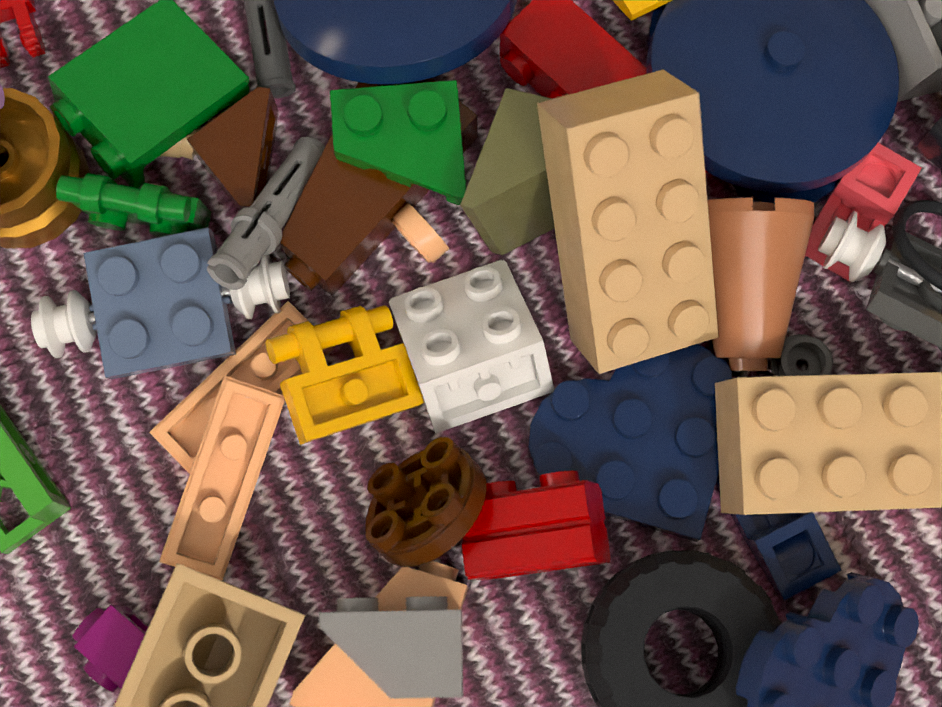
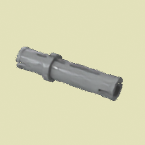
[207,137,325,290]

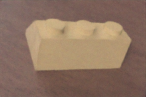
[114,563,305,707]

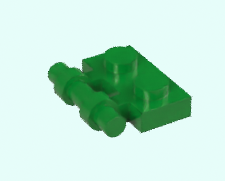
[56,173,212,237]

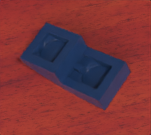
[715,477,842,600]

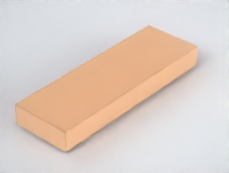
[149,301,334,474]
[159,375,285,581]

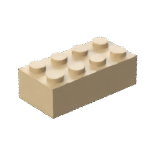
[537,70,718,374]
[715,372,942,515]

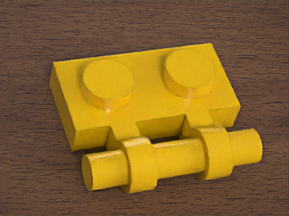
[266,305,424,445]

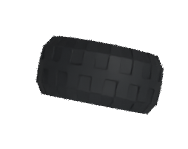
[581,550,782,707]

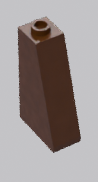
[280,78,478,297]

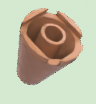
[707,198,815,371]

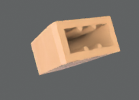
[289,561,468,707]

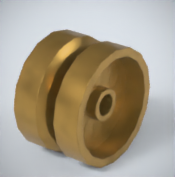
[0,88,91,248]

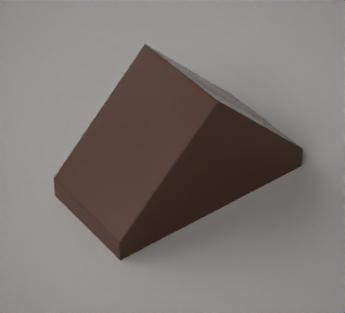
[187,87,279,211]

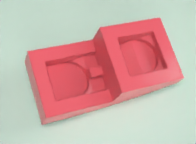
[805,143,922,282]

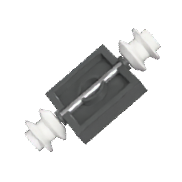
[818,211,942,351]

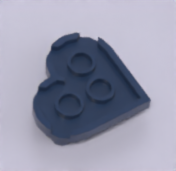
[528,344,732,542]
[736,572,919,707]

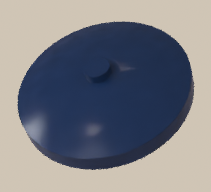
[273,0,517,84]
[646,0,899,193]

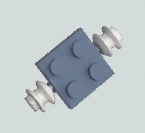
[31,228,290,379]

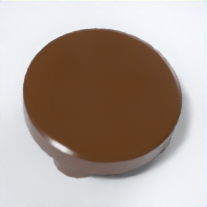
[365,436,487,567]

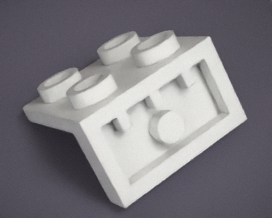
[389,260,554,434]

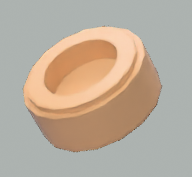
[391,202,449,263]

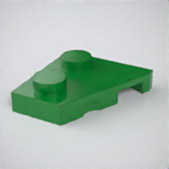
[330,80,466,205]

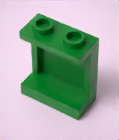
[48,0,249,188]

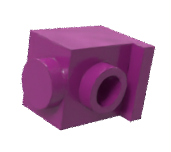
[72,604,149,703]

